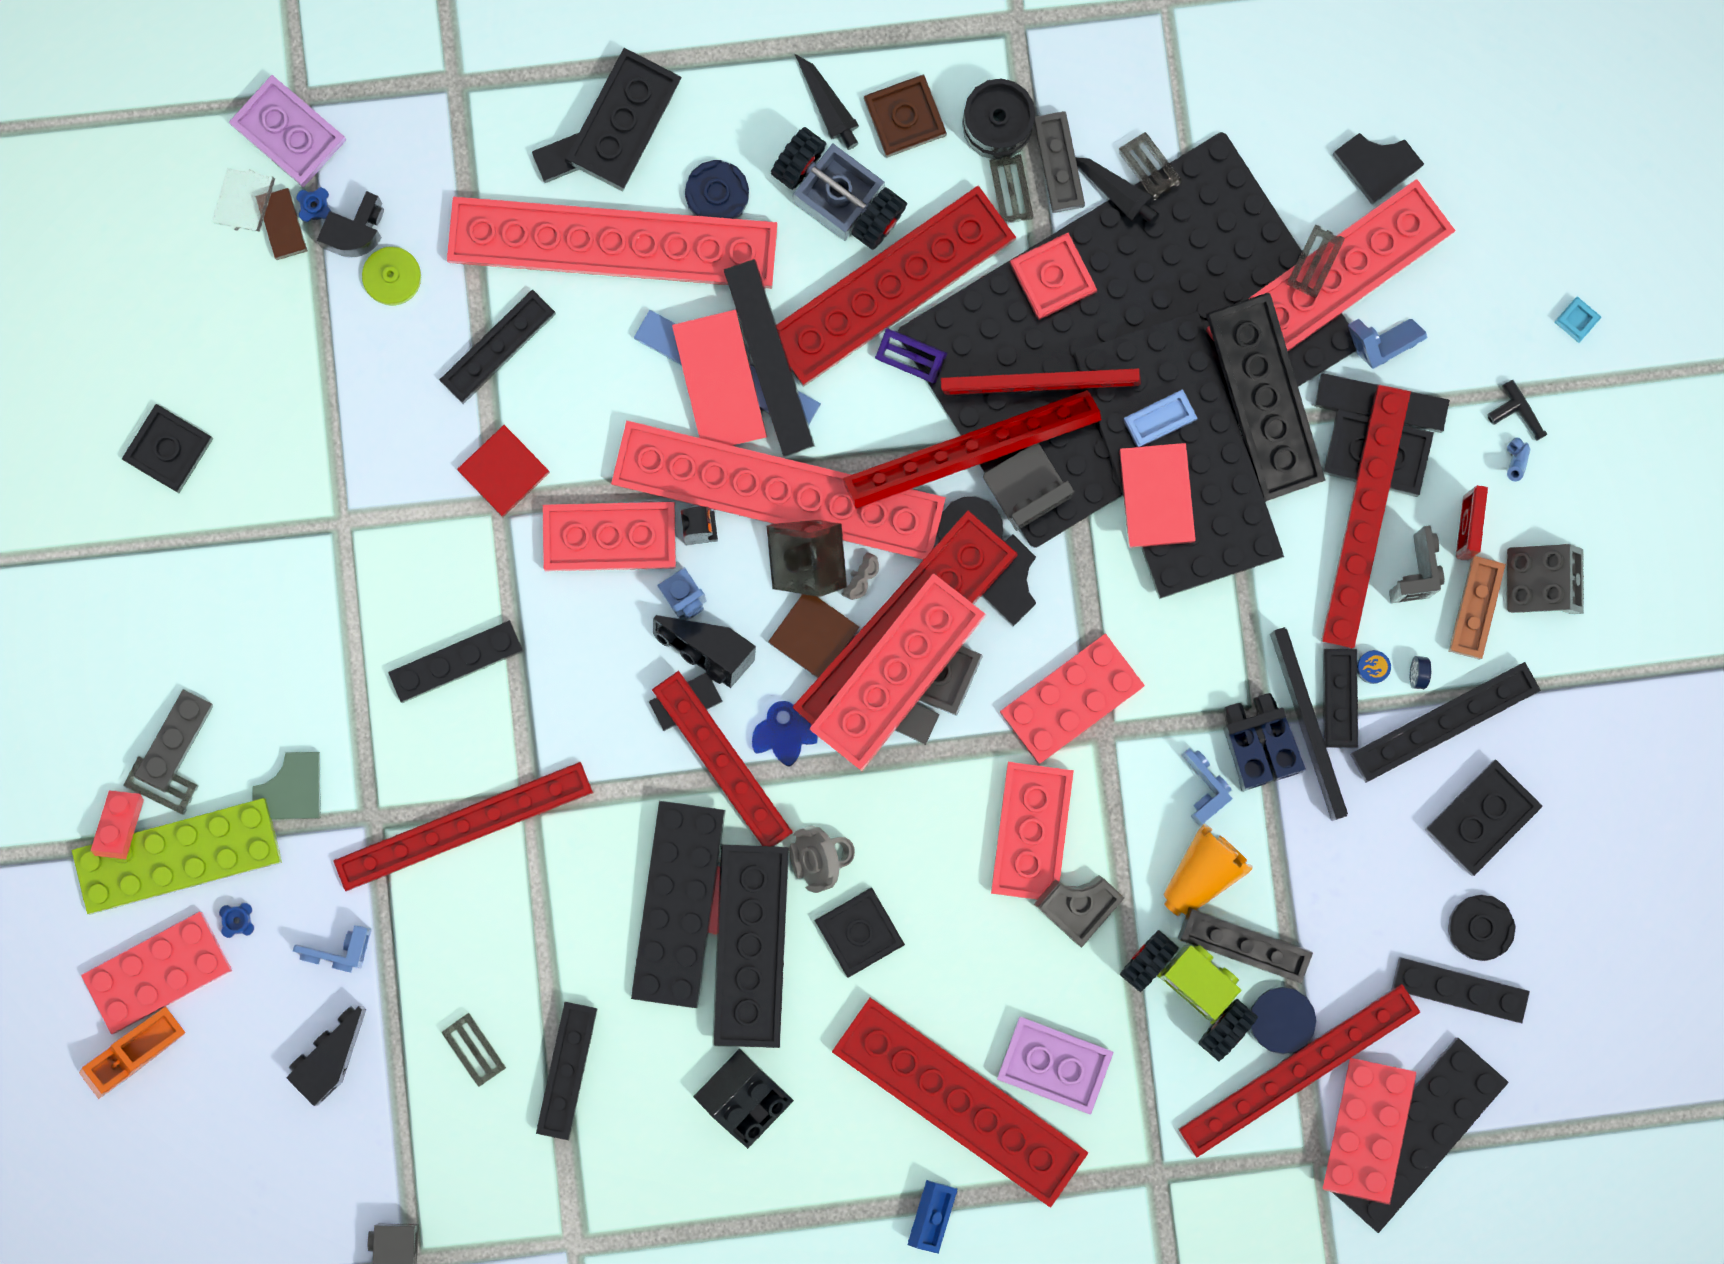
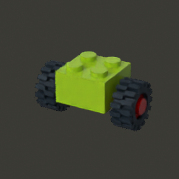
[1120,930,1258,1062]

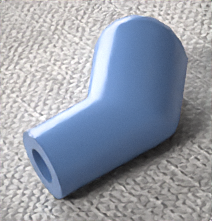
[1507,437,1531,482]

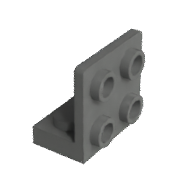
[983,443,1074,531]
[1389,525,1445,604]
[1507,544,1584,614]

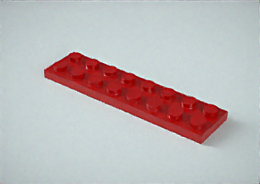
[777,185,1016,387]
[792,511,1018,725]
[832,997,1089,1208]

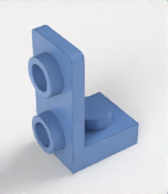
[1348,319,1428,369]
[657,567,707,619]
[1182,748,1233,826]
[293,925,372,973]

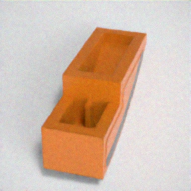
[79,1006,186,1099]

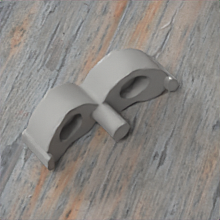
[841,552,879,600]

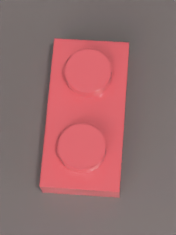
[91,790,144,859]

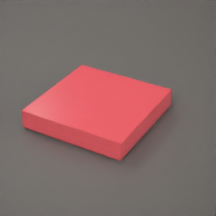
[1009,233,1097,320]

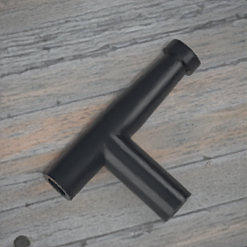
[1487,380,1548,441]

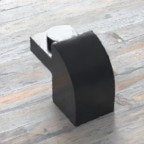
[316,191,384,257]

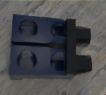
[1223,693,1306,792]

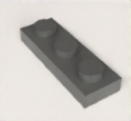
[1034,111,1085,213]
[134,689,213,793]

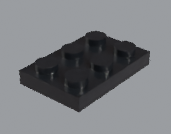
[1323,409,1434,497]
[1424,759,1543,876]

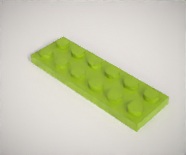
[71,798,283,915]

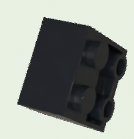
[693,1048,794,1149]

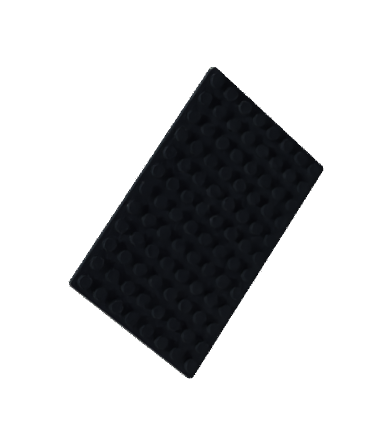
[898,132,1357,548]

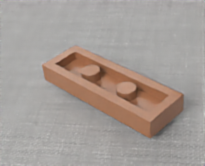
[1448,556,1506,660]

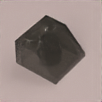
[766,520,847,597]

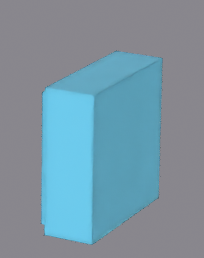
[1554,296,1602,343]

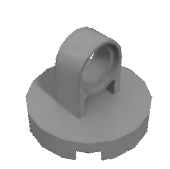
[789,825,855,893]

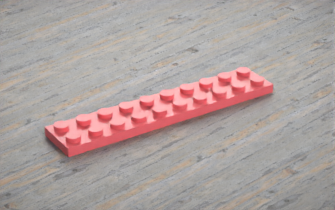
[447,197,778,289]
[611,420,946,560]

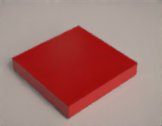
[457,424,550,517]
[1455,485,1488,561]

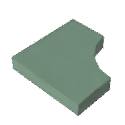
[252,752,321,820]

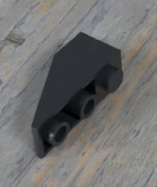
[653,615,756,689]
[286,1006,367,1106]

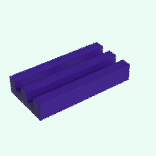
[875,328,947,383]

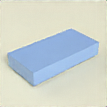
[1123,389,1198,447]

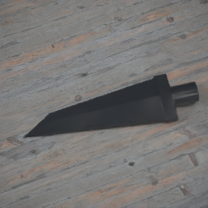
[794,53,859,150]
[1076,157,1159,224]

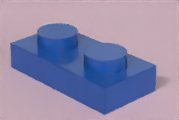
[907,1180,958,1254]

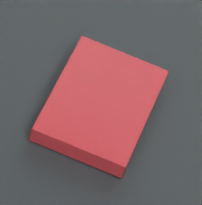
[1119,443,1196,548]

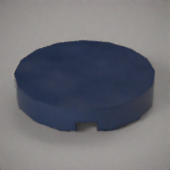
[685,160,749,219]
[1250,987,1316,1054]

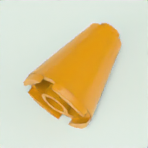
[1163,824,1253,917]

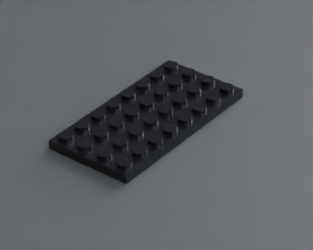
[1074,311,1285,600]

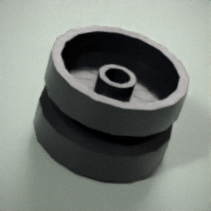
[962,78,1036,160]

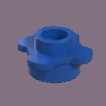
[296,187,331,222]
[219,903,255,938]

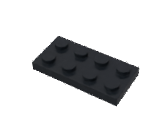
[565,47,682,192]

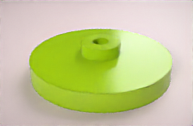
[362,247,422,306]

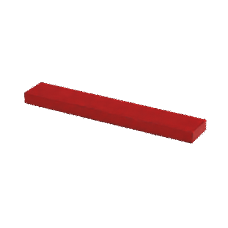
[941,369,1141,395]
[651,670,793,846]

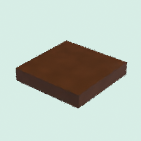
[863,74,947,158]
[768,589,860,678]

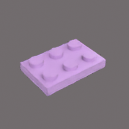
[229,75,346,188]
[997,1016,1114,1115]

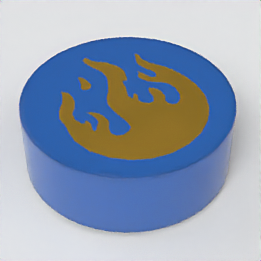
[1357,650,1391,684]

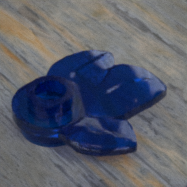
[752,701,818,767]

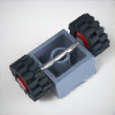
[770,127,908,250]

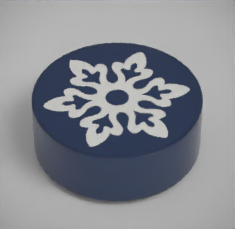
[1409,656,1431,690]

